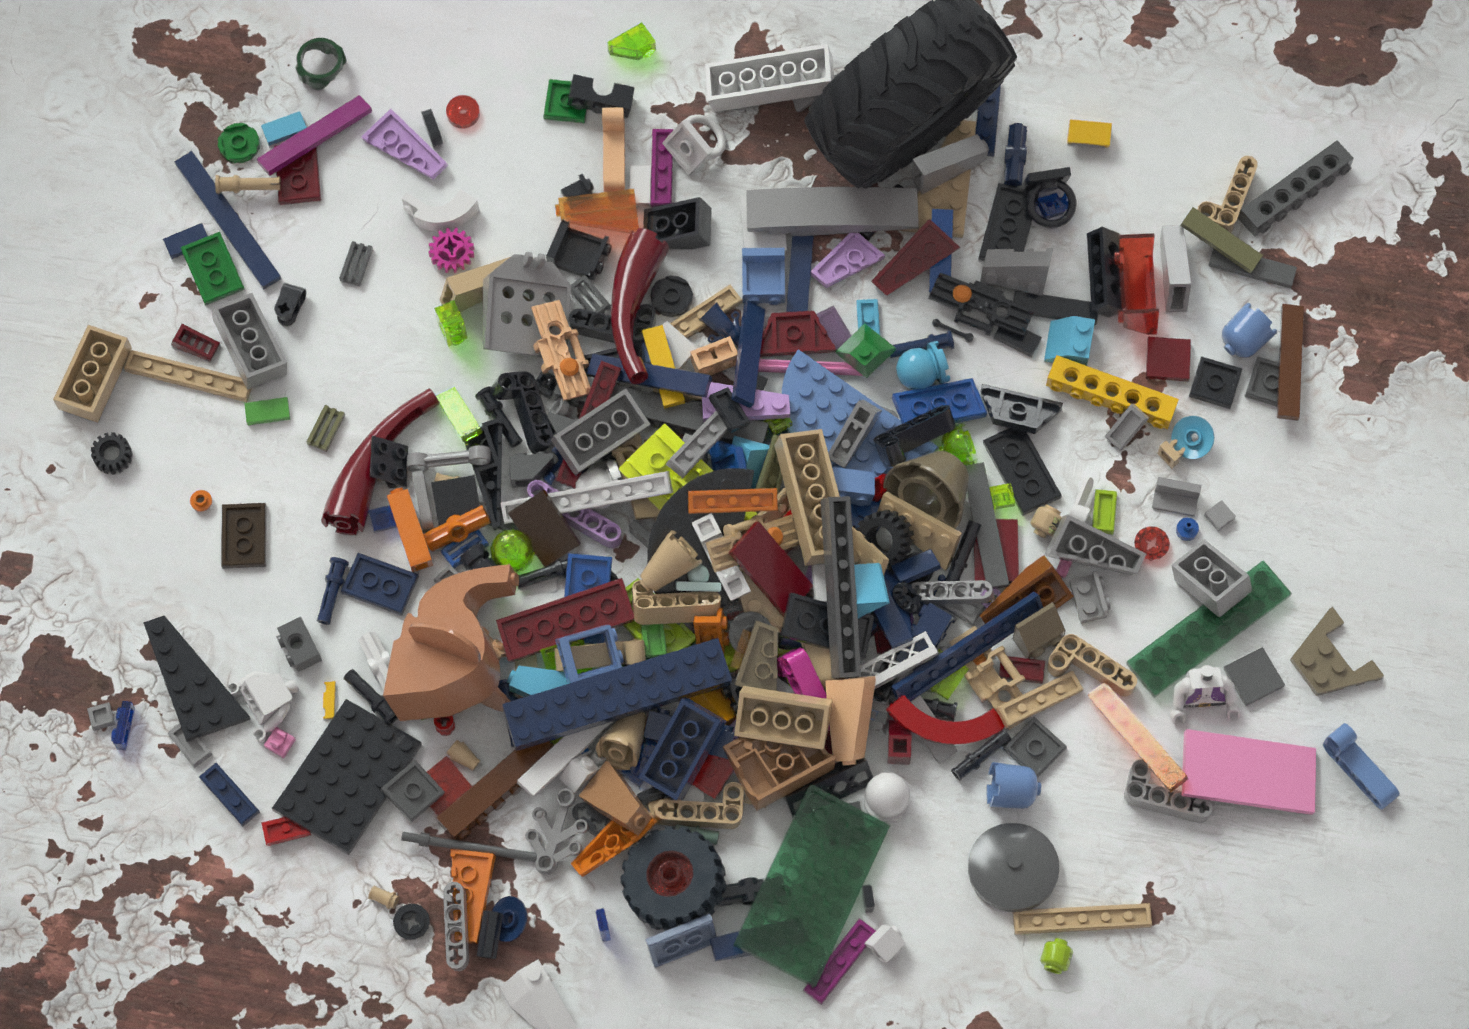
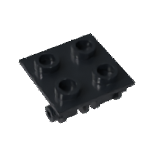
[370,436,408,488]

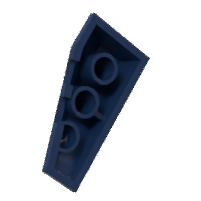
[871,569,913,649]

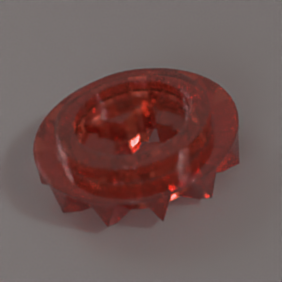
[1134,526,1170,561]

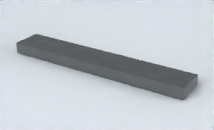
[965,462,1009,589]

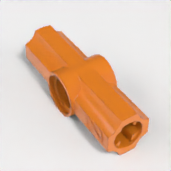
[423,505,491,552]

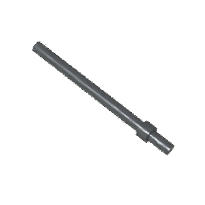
[401,832,537,862]

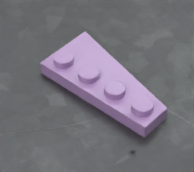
[361,109,448,180]
[702,382,790,423]

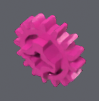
[428,228,475,273]

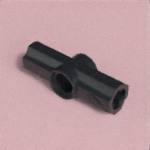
[717,876,785,907]

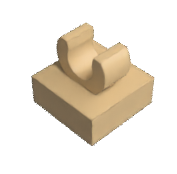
[1157,439,1185,469]

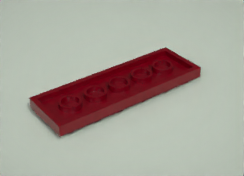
[496,578,635,663]

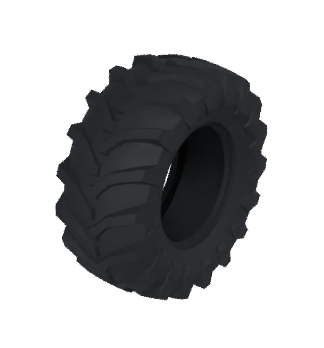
[804,0,1017,189]

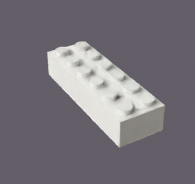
[705,44,834,112]

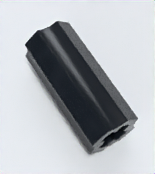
[476,910,503,959]

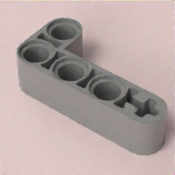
[1124,759,1213,823]

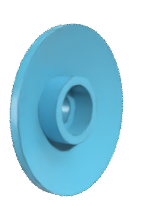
[1171,416,1214,459]

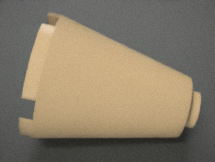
[640,530,702,591]
[596,712,647,770]

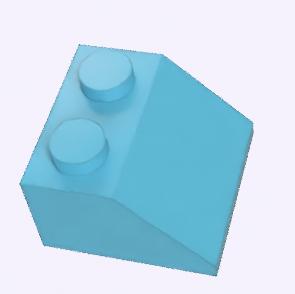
[1044,316,1095,366]

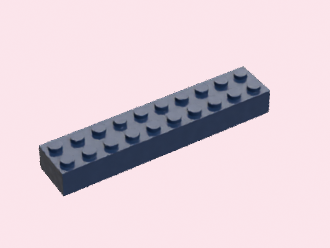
[502,638,732,751]

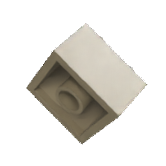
[1012,602,1066,659]

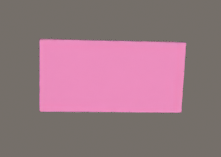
[1182,729,1316,815]

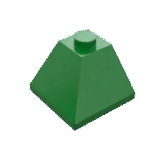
[835,323,896,378]

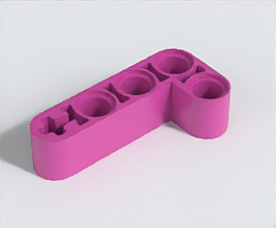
[777,648,830,732]

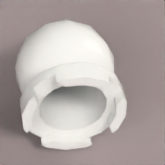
[576,460,623,511]
[864,773,910,824]

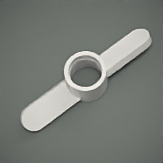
[1069,477,1094,523]

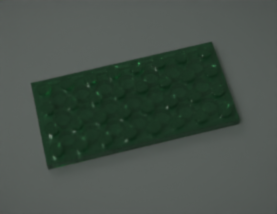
[733,784,890,988]

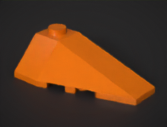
[570,809,658,877]

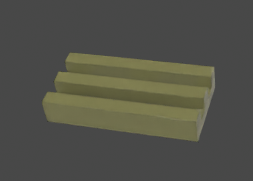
[306,405,345,452]

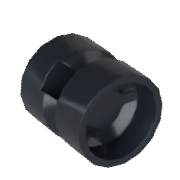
[460,543,498,570]

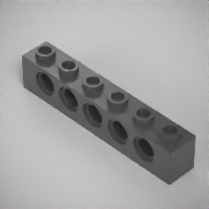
[1238,140,1354,236]

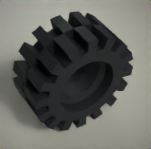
[91,432,133,475]

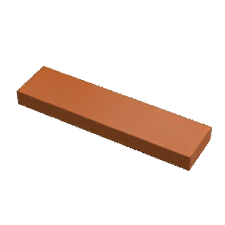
[688,488,778,514]

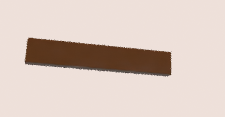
[1277,304,1304,421]

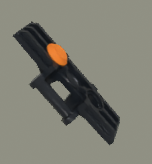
[928,272,1035,336]

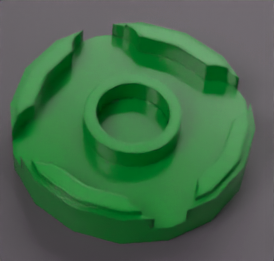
[218,123,260,163]

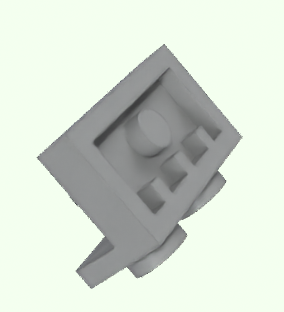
[1069,571,1111,623]

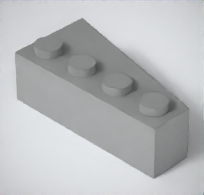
[1044,515,1146,575]

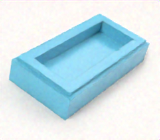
[261,111,307,146]

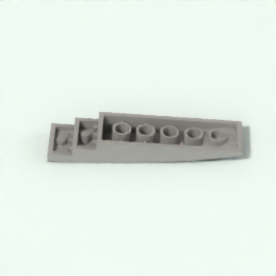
[746,187,919,236]

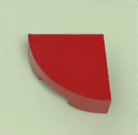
[872,474,887,502]

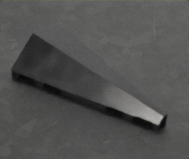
[462,417,502,531]

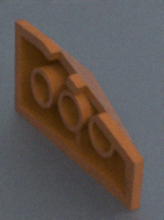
[979,555,1074,624]

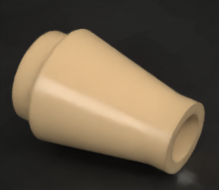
[446,739,481,771]

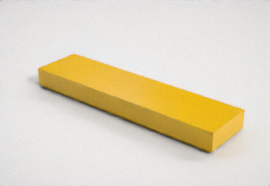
[642,325,685,409]

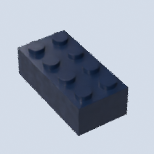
[639,698,727,800]

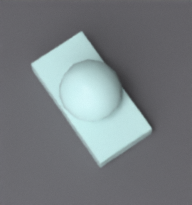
[675,565,721,592]

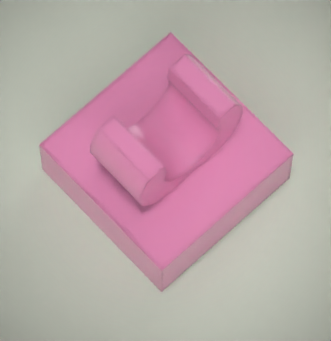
[264,727,296,758]

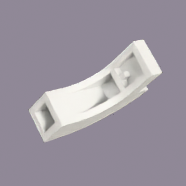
[401,189,479,232]

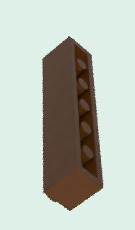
[436,741,554,841]

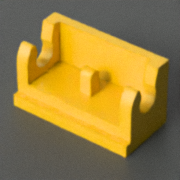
[1067,119,1112,148]

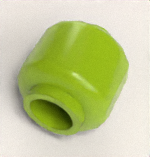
[1040,938,1073,974]

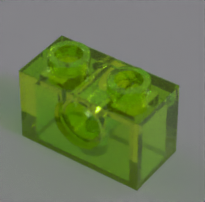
[434,300,468,347]

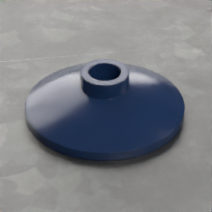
[492,896,527,942]

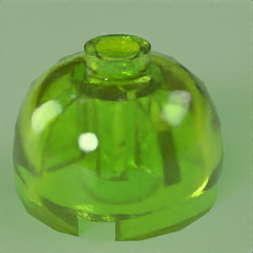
[939,423,977,466]
[490,529,534,573]

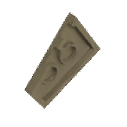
[734,621,778,691]

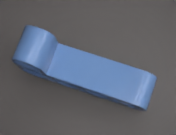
[1323,723,1400,810]

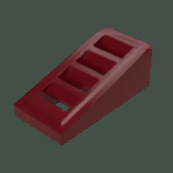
[171,324,220,362]

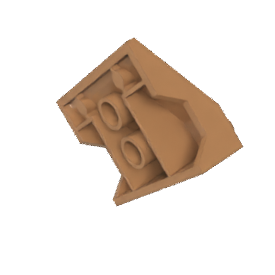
[723,737,836,811]

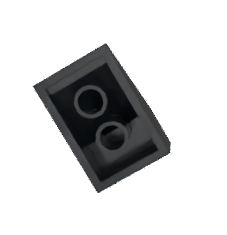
[643,197,712,249]

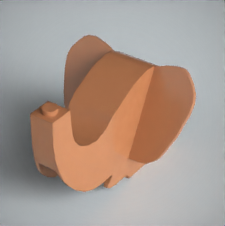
[383,564,519,721]

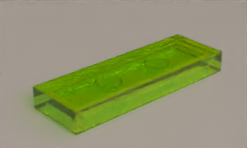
[436,387,482,442]

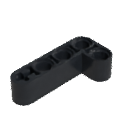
[569,304,656,343]
[491,371,553,454]
[873,405,956,467]

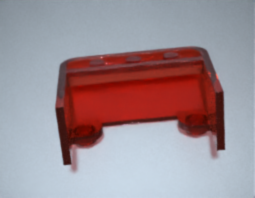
[1115,233,1159,335]

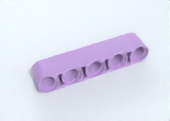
[527,480,622,548]

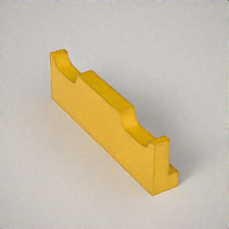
[323,681,336,719]

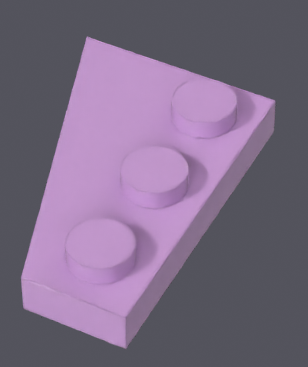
[811,233,885,288]

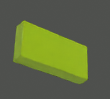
[1092,489,1117,535]

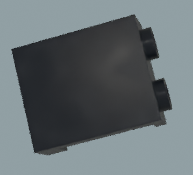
[546,220,612,281]

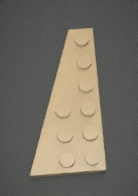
[900,120,976,238]

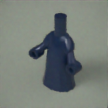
[699,302,741,347]

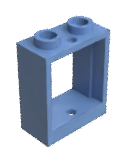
[555,625,624,683]

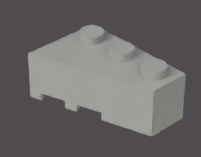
[980,248,1053,296]

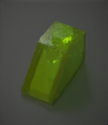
[607,22,656,60]

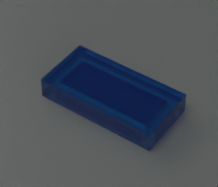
[595,908,611,942]

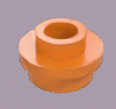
[190,490,212,511]

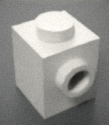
[864,924,906,962]

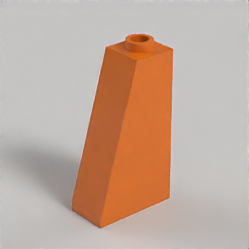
[387,487,433,573]

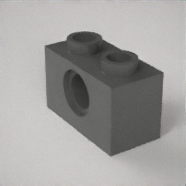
[276,616,322,672]

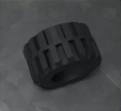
[856,510,914,567]

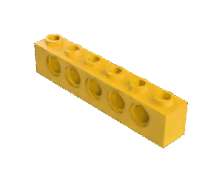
[1046,355,1179,429]

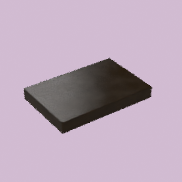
[508,489,581,567]
[221,503,267,569]

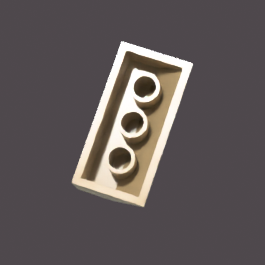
[734,686,832,750]

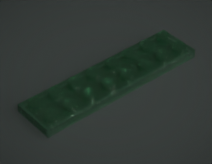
[1126,560,1292,698]

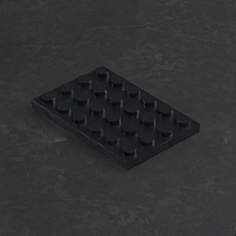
[272,699,422,855]

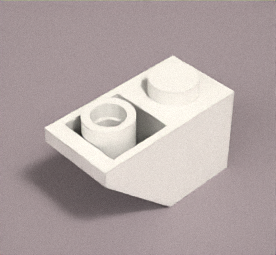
[559,748,607,793]

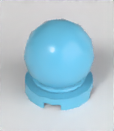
[896,341,950,390]

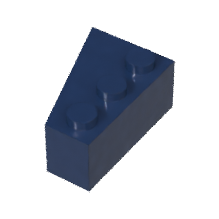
[896,603,957,671]

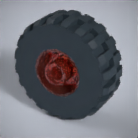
[620,826,726,931]

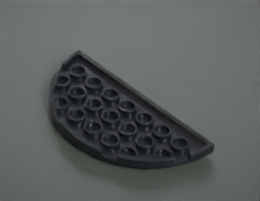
[647,468,754,634]

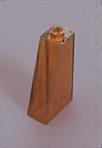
[555,189,639,233]

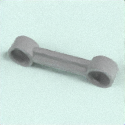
[407,446,491,472]

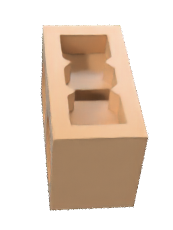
[690,336,738,375]

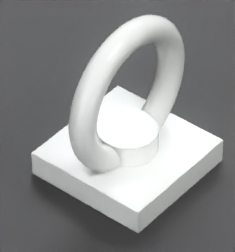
[662,115,726,175]

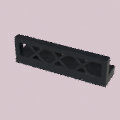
[783,758,873,821]

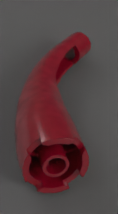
[611,228,669,384]
[321,388,439,535]

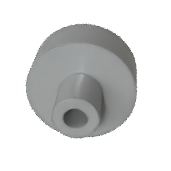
[550,398,573,418]

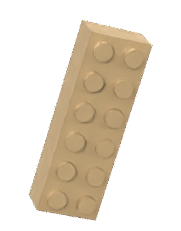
[774,429,854,566]

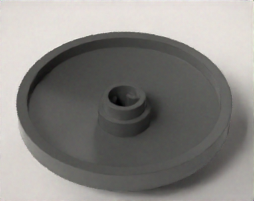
[968,823,1059,912]

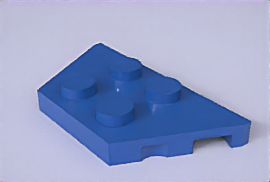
[710,441,747,471]

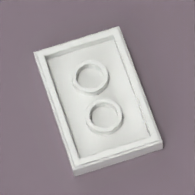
[740,196,787,254]

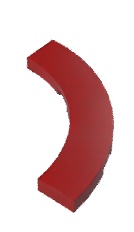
[885,695,1005,745]

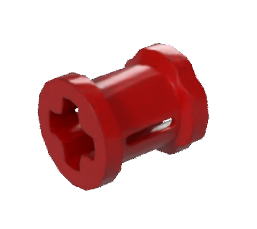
[433,716,455,736]

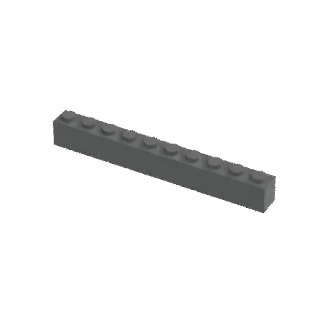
[553,376,769,444]

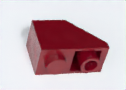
[887,720,912,765]

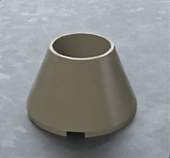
[884,451,969,529]

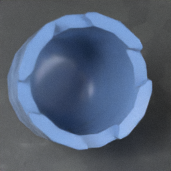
[1221,303,1277,358]
[986,762,1041,809]

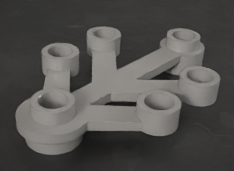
[525,788,589,875]

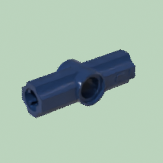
[1004,123,1027,187]

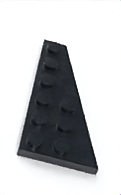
[143,615,251,742]

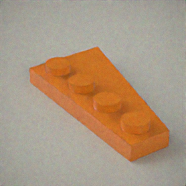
[450,849,496,944]

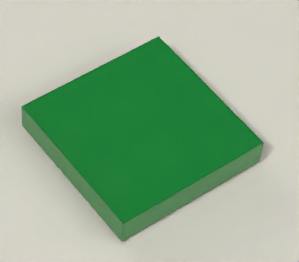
[543,79,587,124]

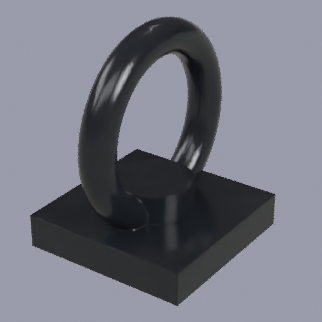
[1023,167,1077,228]

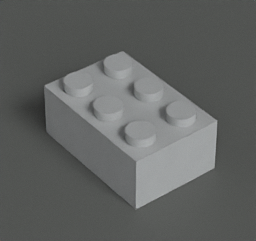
[1171,539,1252,617]

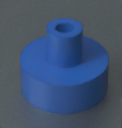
[1176,517,1199,541]

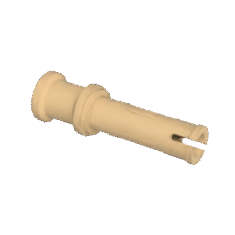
[215,175,281,194]

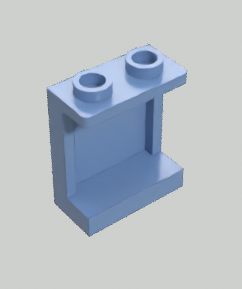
[742,248,785,305]

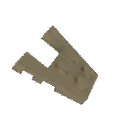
[1290,606,1384,696]

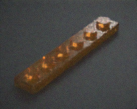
[1088,682,1188,793]

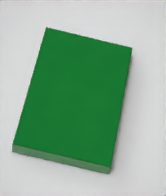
[180,231,245,305]

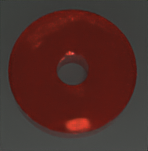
[446,95,480,129]

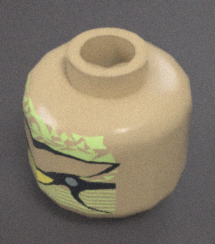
[1030,504,1062,538]

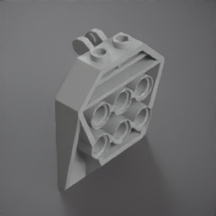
[483,252,571,357]

